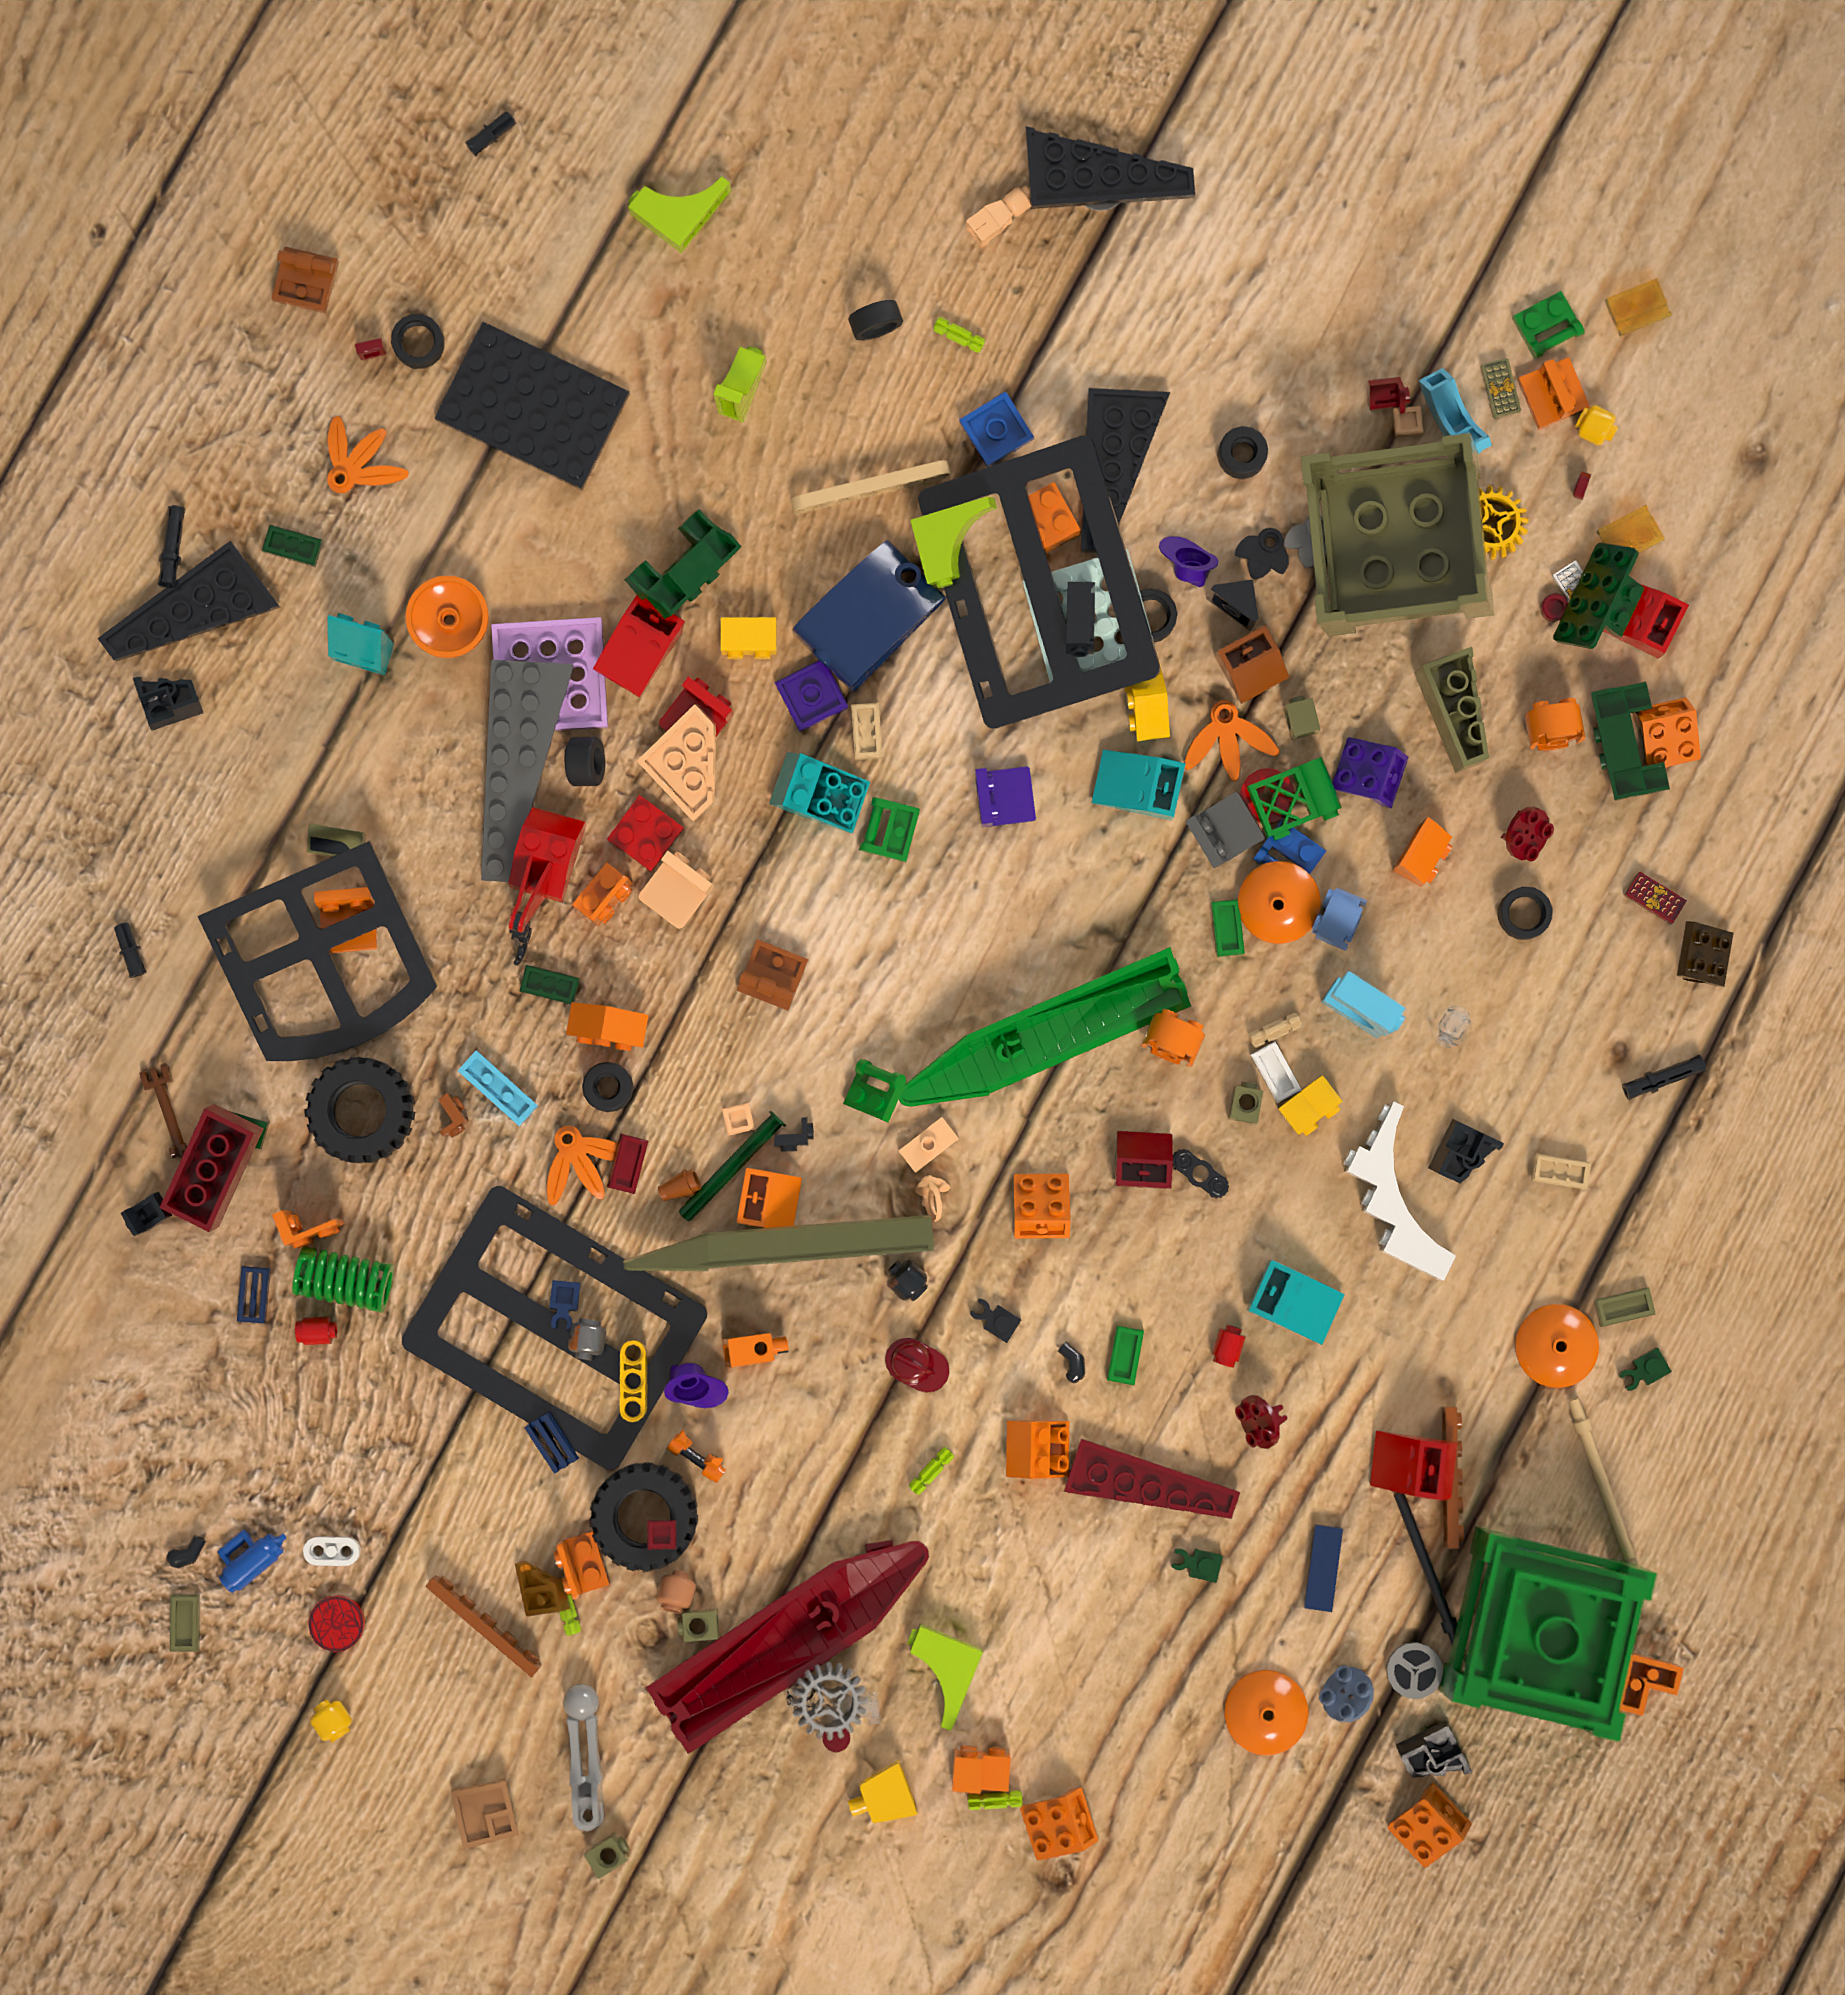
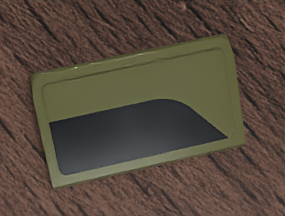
[307,824,366,857]

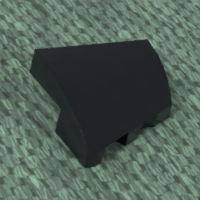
[133,677,204,731]
[1429,1119,1504,1184]
[1396,1720,1472,1778]

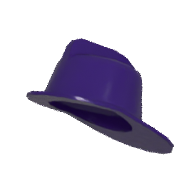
[1159,536,1219,587]
[664,1363,729,1408]

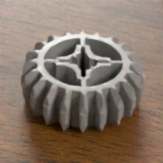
[791,1662,868,1740]

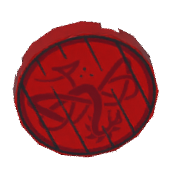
[308,1595,365,1652]

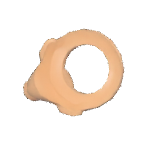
[915,1175,950,1222]

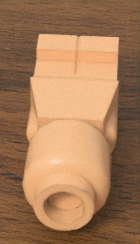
[966,186,1031,248]

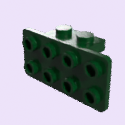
[1553,543,1645,649]

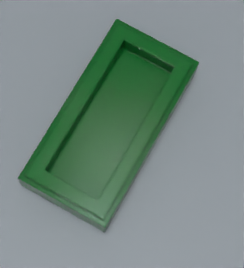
[1211,899,1245,957]
[1107,1325,1144,1386]

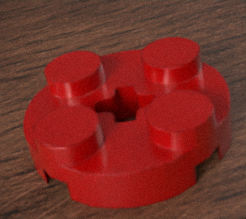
[1239,768,1295,824]

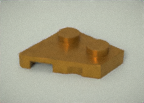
[515,1561,569,1617]

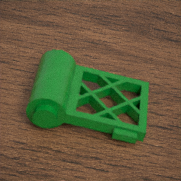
[1247,757,1342,841]

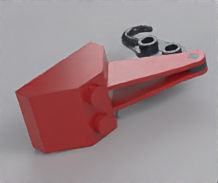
[508,807,586,966]

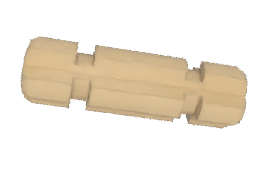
[1249,1013,1302,1048]

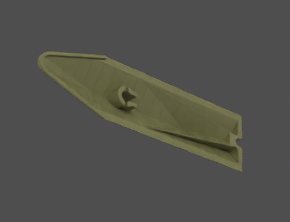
[623,1215,935,1271]

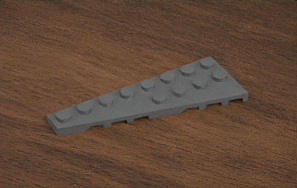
[481,660,574,882]

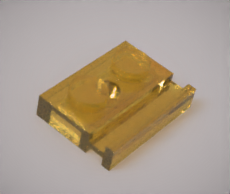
[1605,278,1672,337]
[1596,505,1665,554]

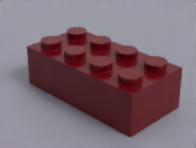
[160,1104,264,1232]

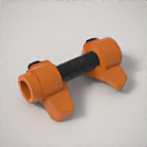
[666,1430,726,1483]

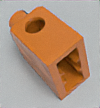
[722,1333,789,1367]

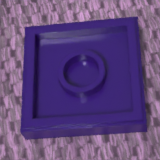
[775,660,848,732]

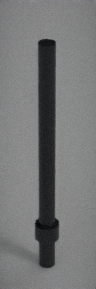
[1393,1493,1458,1645]

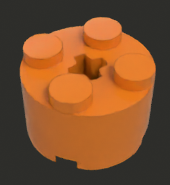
[1525,698,1585,751]
[1141,1009,1205,1067]

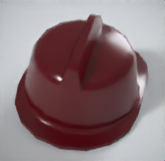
[885,1338,950,1393]

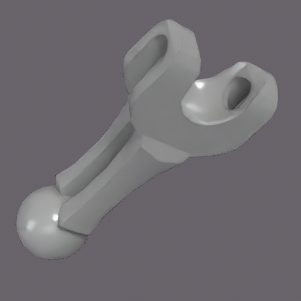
[563,1684,604,1831]

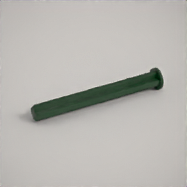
[679,1110,787,1222]

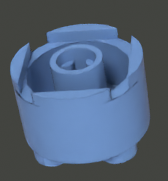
[1312,887,1368,951]

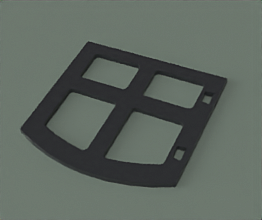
[197,841,438,1061]

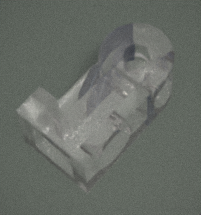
[827,1692,881,1725]

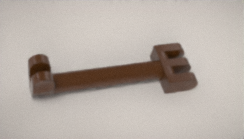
[139,1063,187,1159]

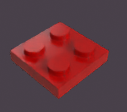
[607,795,684,873]

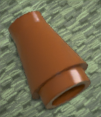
[658,1169,701,1202]

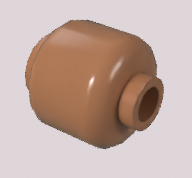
[656,1570,696,1614]

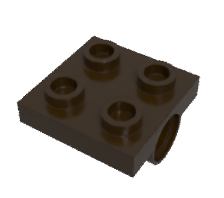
[1677,921,1734,987]

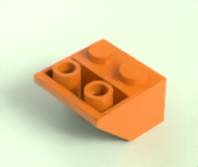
[736,1168,802,1228]
[1006,1420,1070,1479]

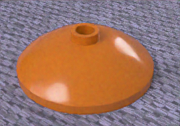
[406,576,489,658]
[1238,861,1321,944]
[1515,1304,1599,1388]
[1224,1670,1309,1755]

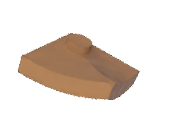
[451,1778,519,1849]

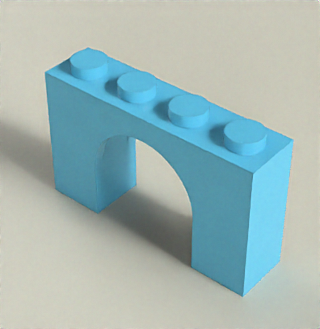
[1321,971,1406,1038]

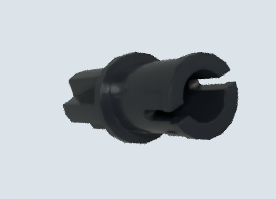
[465,112,516,157]
[114,922,147,978]

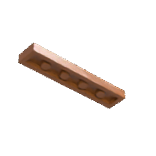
[1442,1406,1464,1549]
[425,1576,541,1678]

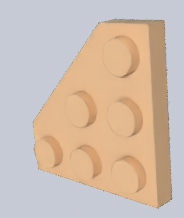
[637,704,716,821]

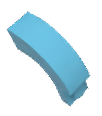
[1419,368,1492,454]

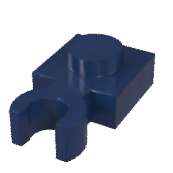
[549,1280,581,1331]

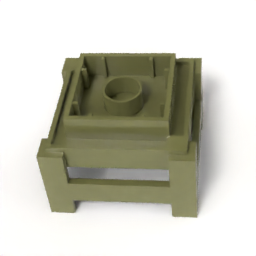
[1301,433,1495,636]

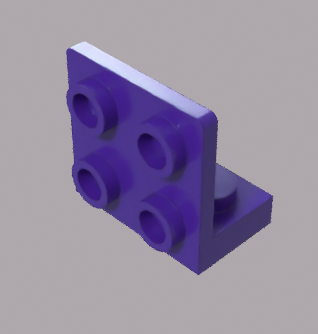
[1333,737,1409,809]
[975,767,1036,828]

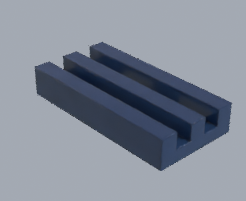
[237,1266,271,1324]
[524,1412,579,1474]

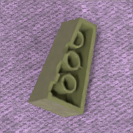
[1414,647,1489,773]

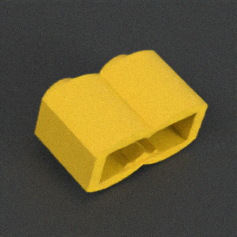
[1277,1075,1343,1136]

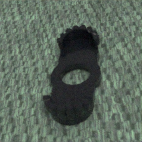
[1173,1149,1229,1199]

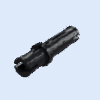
[157,505,185,588]
[1622,1054,1706,1100]

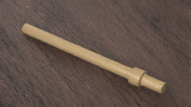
[1568,1398,1635,1560]

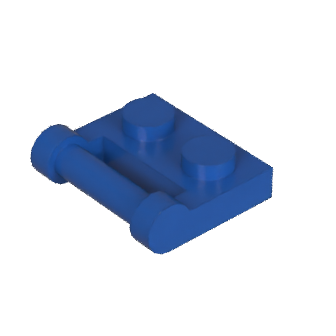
[1253,819,1326,874]

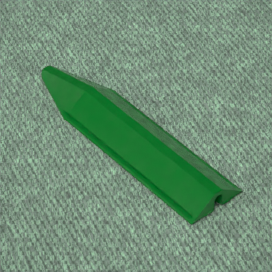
[899,947,1191,1107]

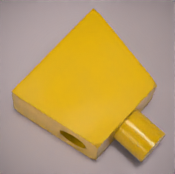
[848,1760,918,1823]

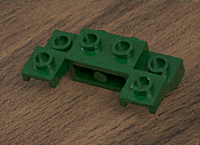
[624,509,742,619]
[1591,682,1670,801]

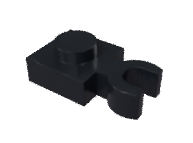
[970,1298,1021,1343]

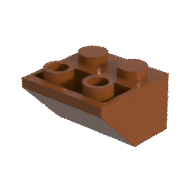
[1214,625,1289,704]

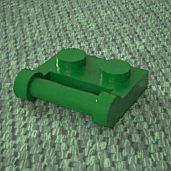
[1512,290,1585,359]
[859,797,920,863]
[843,1059,906,1123]

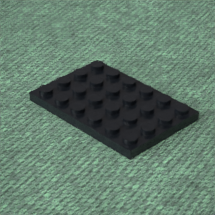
[434,322,630,491]

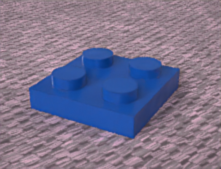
[959,391,1034,468]

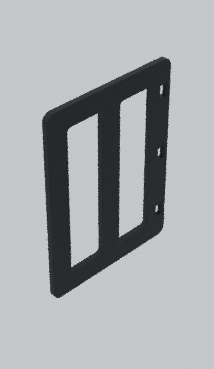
[918,436,1161,729]
[402,1186,708,1470]

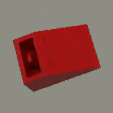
[1603,584,1689,659]
[593,595,685,698]
[1370,1430,1457,1501]

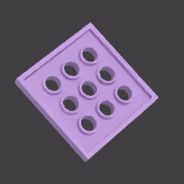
[491,617,608,731]

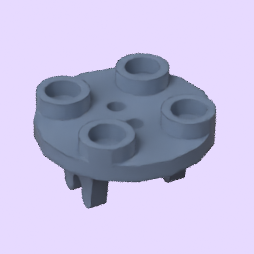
[1319,1666,1374,1723]

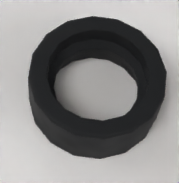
[848,300,904,341]
[391,314,445,369]
[1140,588,1178,643]
[1498,887,1553,940]

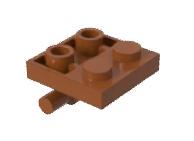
[271,246,339,314]
[737,939,809,1011]

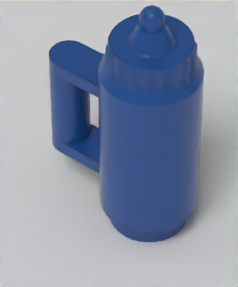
[217,1529,286,1593]

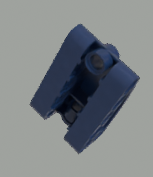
[792,540,946,692]

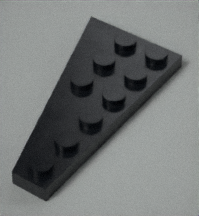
[1025,126,1195,209]
[1081,388,1170,553]
[97,541,281,662]

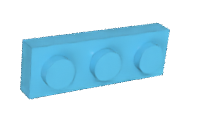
[458,1050,538,1126]

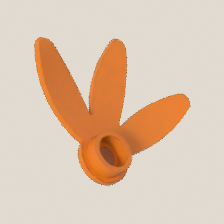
[327,416,409,493]
[1184,700,1279,781]
[547,1126,618,1205]

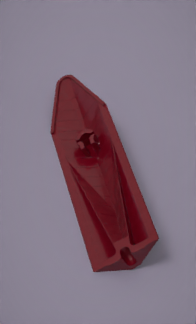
[645,1541,929,1754]

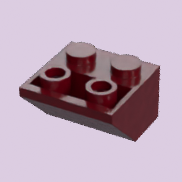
[1114,1131,1173,1189]

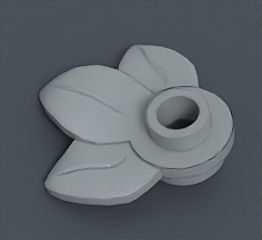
[1284,515,1327,568]

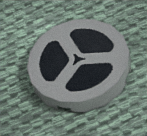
[1386,1642,1443,1699]

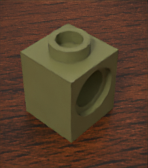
[1283,695,1321,740]
[1228,1082,1264,1124]
[678,1608,719,1642]
[584,1832,630,1879]

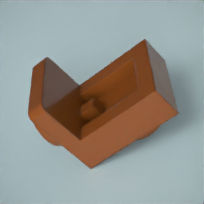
[438,1093,469,1138]

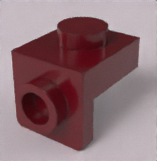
[1368,377,1410,414]

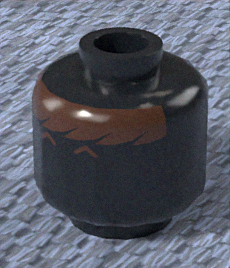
[887,1260,928,1301]

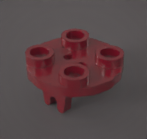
[1500,806,1554,862]
[1235,1395,1288,1449]

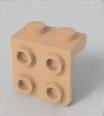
[639,851,714,929]

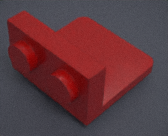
[659,676,734,737]

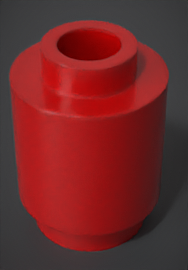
[295,1316,337,1345]
[1212,1325,1246,1368]

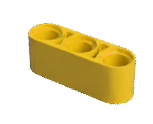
[620,1340,647,1422]

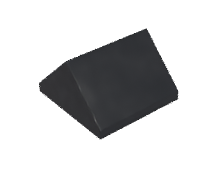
[1207,579,1259,632]

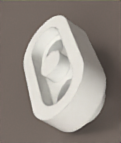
[303,1536,361,1566]

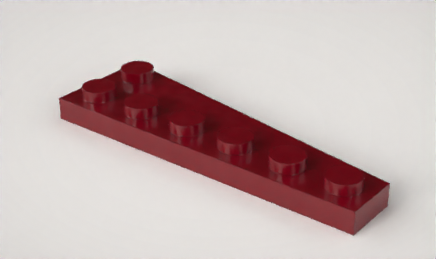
[1064,1438,1240,1519]

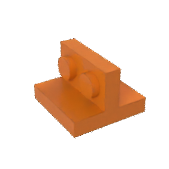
[1517,357,1590,430]

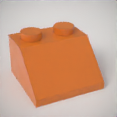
[1393,817,1453,887]

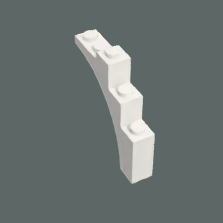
[1343,1101,1456,1281]

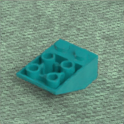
[327,613,395,676]
[1091,750,1186,821]
[769,752,870,834]
[1246,1260,1345,1345]

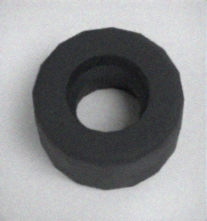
[1217,426,1268,479]
[564,737,606,786]
[582,1062,634,1112]

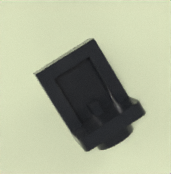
[774,1117,814,1152]
[121,1192,172,1236]

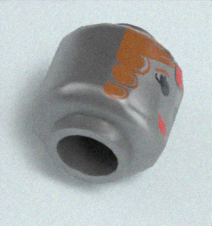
[568,1318,607,1360]

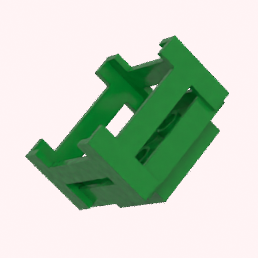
[1439,1526,1657,1742]

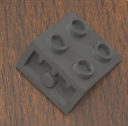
[1185,792,1265,868]

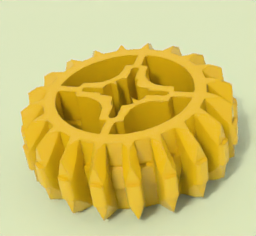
[1479,485,1529,560]

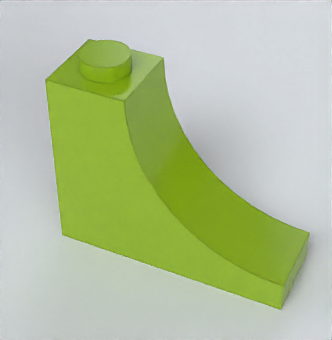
[628,176,731,254]
[713,346,767,423]
[910,496,997,588]
[907,1624,983,1731]

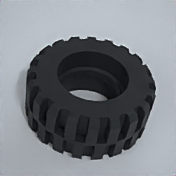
[304,1057,416,1164]
[589,1462,698,1572]

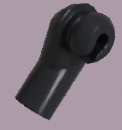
[1058,1341,1086,1383]
[166,1535,206,1568]

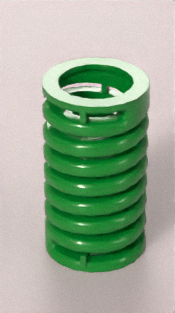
[292,1246,394,1313]

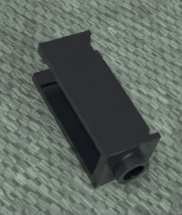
[1066,582,1095,657]

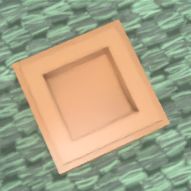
[1392,406,1423,437]
[722,1102,755,1136]

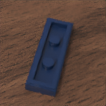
[1304,1524,1343,1612]

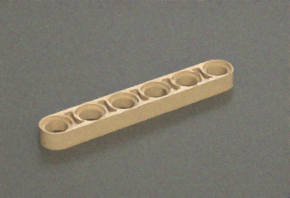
[791,460,951,514]

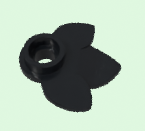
[1235,528,1289,580]

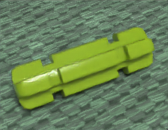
[933,317,985,353]
[909,1447,954,1495]
[559,1594,581,1636]
[967,1791,1023,1810]

